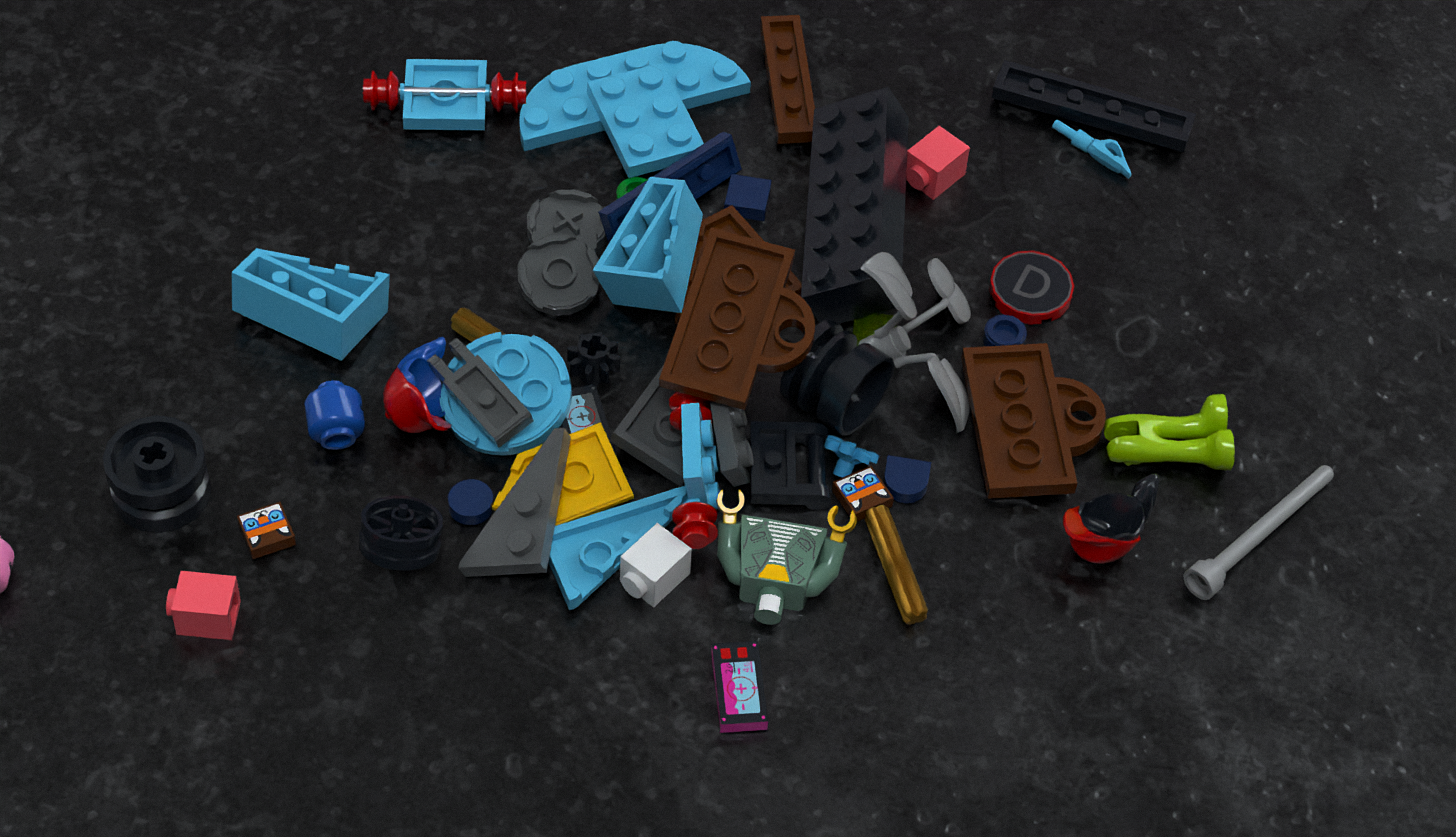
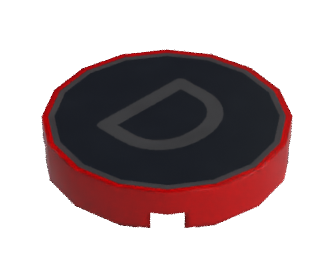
[989,251,1074,325]

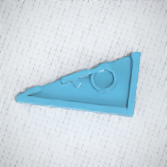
[548,486,689,610]

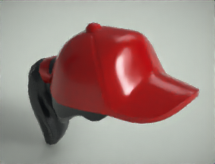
[1063,474,1160,564]

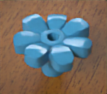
[824,435,880,478]

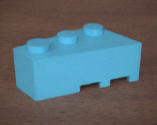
[593,177,703,313]
[232,248,390,361]

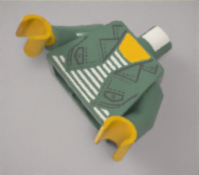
[716,489,857,625]

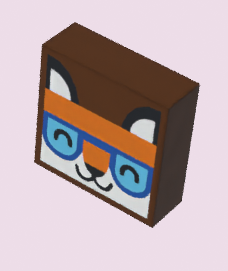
[832,466,894,522]
[237,501,296,559]

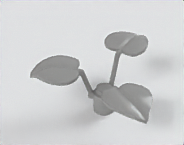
[858,252,971,434]

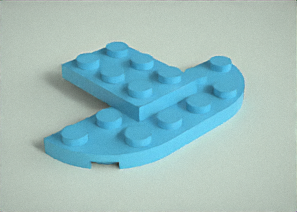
[520,41,751,178]

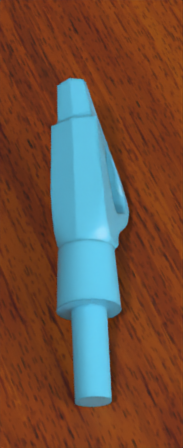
[1052,119,1132,179]

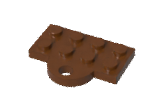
[659,227,815,410]
[961,343,1106,499]

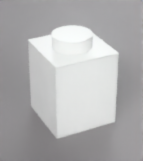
[620,523,692,607]

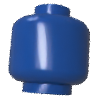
[304,380,365,450]

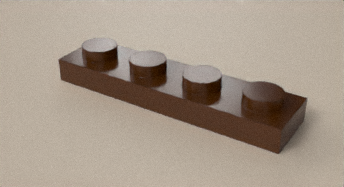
[760,15,815,144]

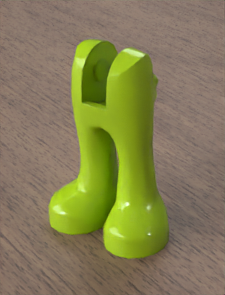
[1104,394,1235,470]

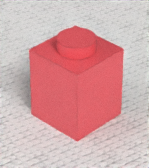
[906,126,970,200]
[166,571,241,640]

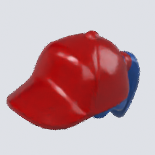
[383,337,451,433]

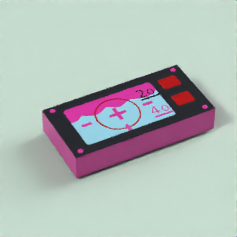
[711,641,768,733]

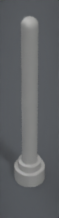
[1184,465,1334,600]

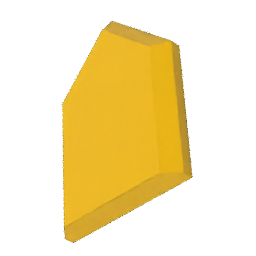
[492,422,634,526]

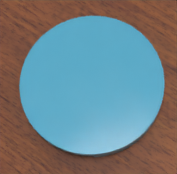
[440,332,572,455]

